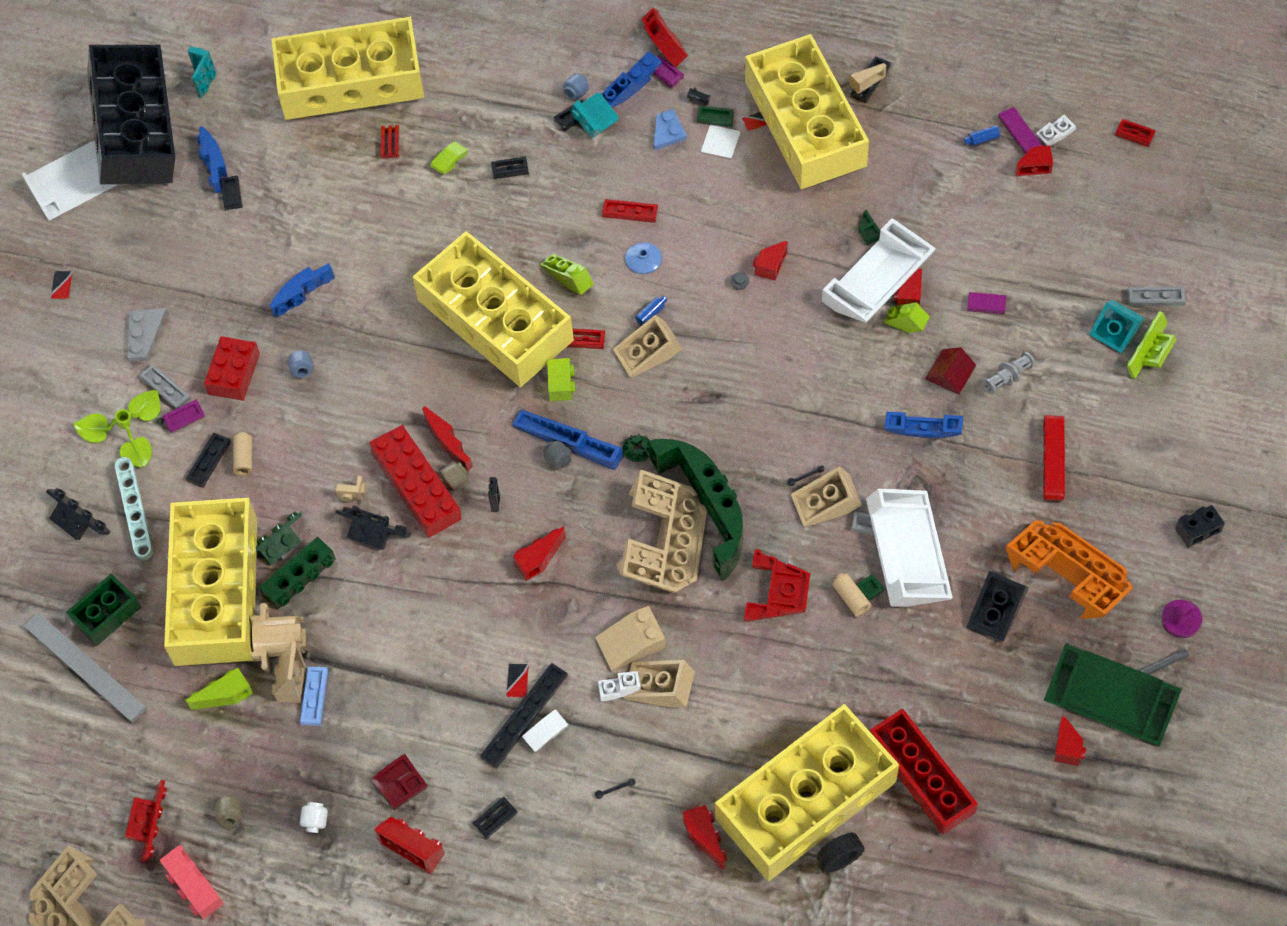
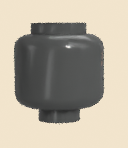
[543,441,572,469]

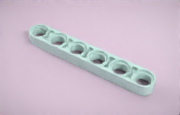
[115,457,153,560]

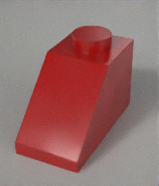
[1015,145,1053,176]
[752,241,788,281]
[894,268,922,306]
[1054,716,1086,766]

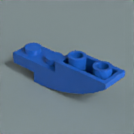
[601,51,662,108]
[197,126,228,193]
[270,263,335,318]

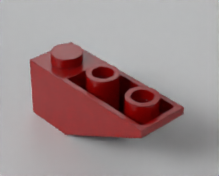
[513,527,566,581]
[682,805,728,869]

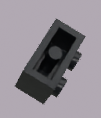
[1176,505,1225,548]

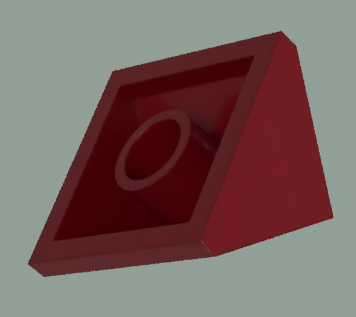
[925,347,976,395]

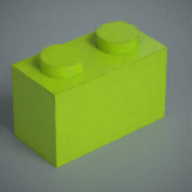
[547,358,576,401]

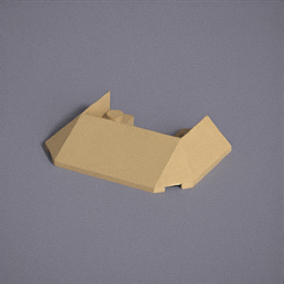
[616,470,707,593]
[29,846,145,926]

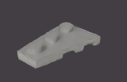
[128,308,168,362]

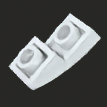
[1036,115,1076,146]
[598,671,640,702]
[522,710,569,752]

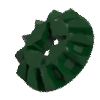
[622,433,650,462]

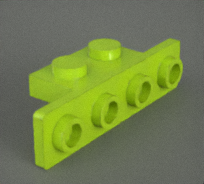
[1127,311,1176,379]

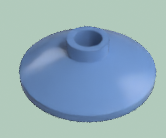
[625,242,662,274]

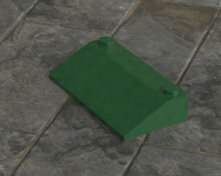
[1044,642,1182,746]

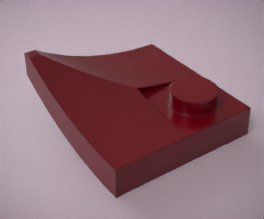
[371,753,428,811]

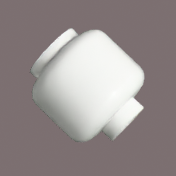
[300,802,328,833]

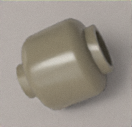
[440,461,469,490]
[215,795,242,827]

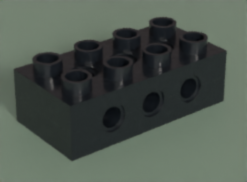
[87,45,175,185]

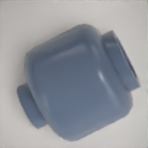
[563,73,589,100]
[288,350,313,378]

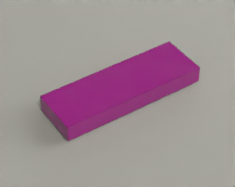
[998,107,1042,154]

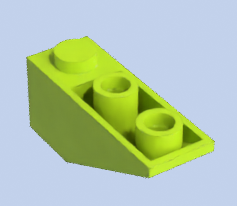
[540,254,594,295]
[186,668,253,710]

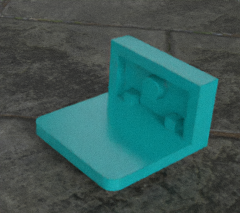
[188,46,217,98]
[571,93,619,139]

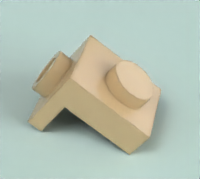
[336,476,367,502]

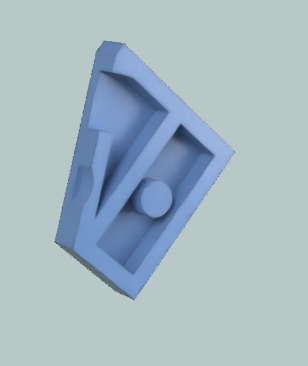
[654,109,687,150]

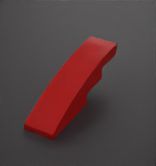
[422,406,473,471]

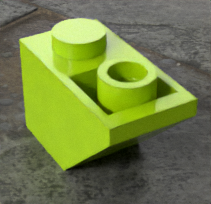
[883,302,930,333]

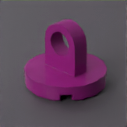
[1161,599,1203,638]

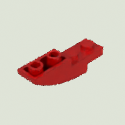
[641,7,688,67]

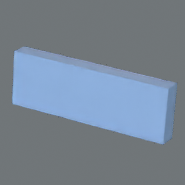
[300,667,328,726]

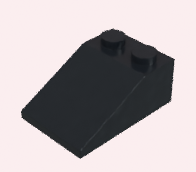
[967,571,1029,642]

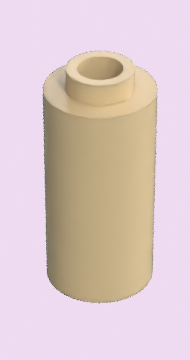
[233,432,252,476]
[832,573,871,617]

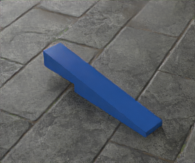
[512,409,624,470]

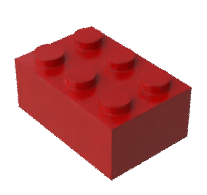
[204,336,260,401]

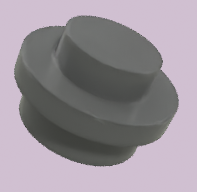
[731,272,749,290]

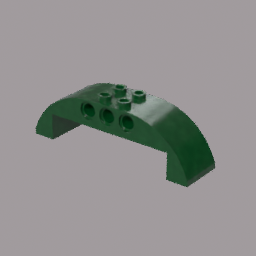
[649,439,743,581]

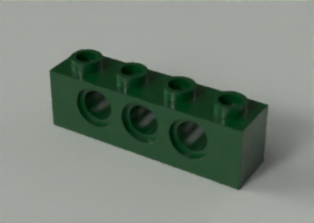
[259,536,336,610]

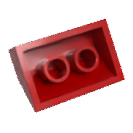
[374,817,445,874]

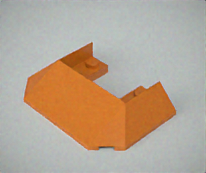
[1006,520,1133,619]

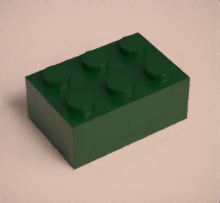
[66,573,142,647]

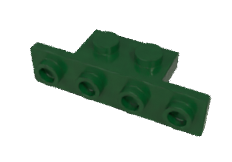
[256,511,304,565]

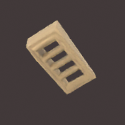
[850,63,886,94]

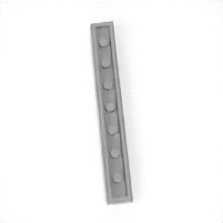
[24,613,147,723]

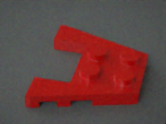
[744,549,811,622]

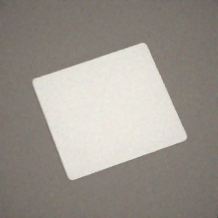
[701,125,740,158]

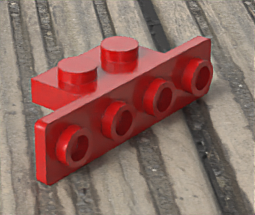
[124,780,167,863]

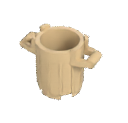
[250,603,306,672]

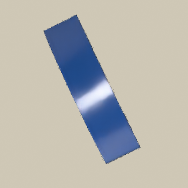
[885,412,963,438]

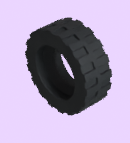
[816,832,865,873]

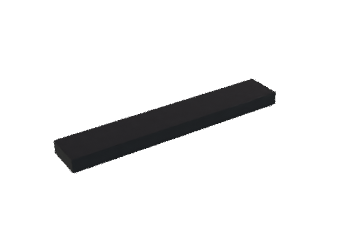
[480,663,568,769]

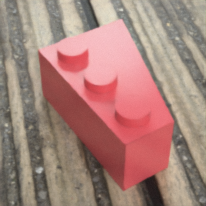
[160,845,224,919]

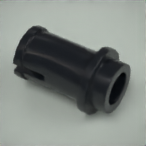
[687,88,711,106]

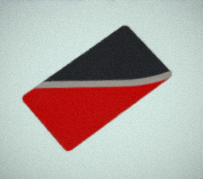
[742,112,767,131]
[51,271,73,299]
[507,664,529,697]

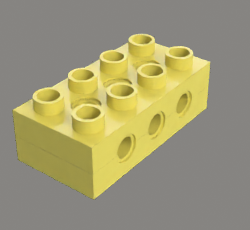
[271,17,424,120]
[745,34,869,189]
[413,231,574,388]
[164,498,257,666]
[715,704,899,882]

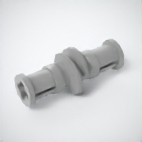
[982,352,1035,394]

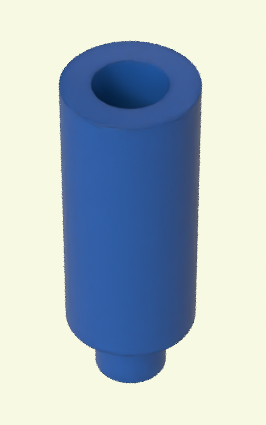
[963,125,1000,146]
[635,295,667,326]

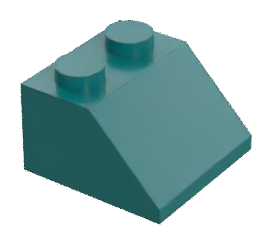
[1089,300,1145,353]

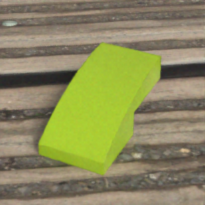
[430,141,468,175]

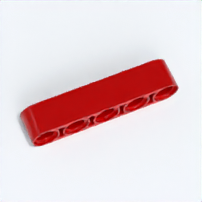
[1043,415,1065,501]

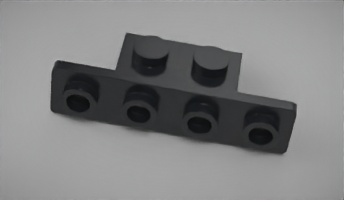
[46,488,111,540]
[335,507,412,550]

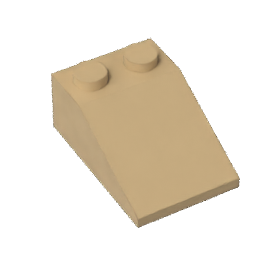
[613,315,683,377]
[791,466,862,527]
[595,606,666,672]
[272,642,306,703]
[623,660,695,708]

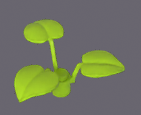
[74,390,161,468]

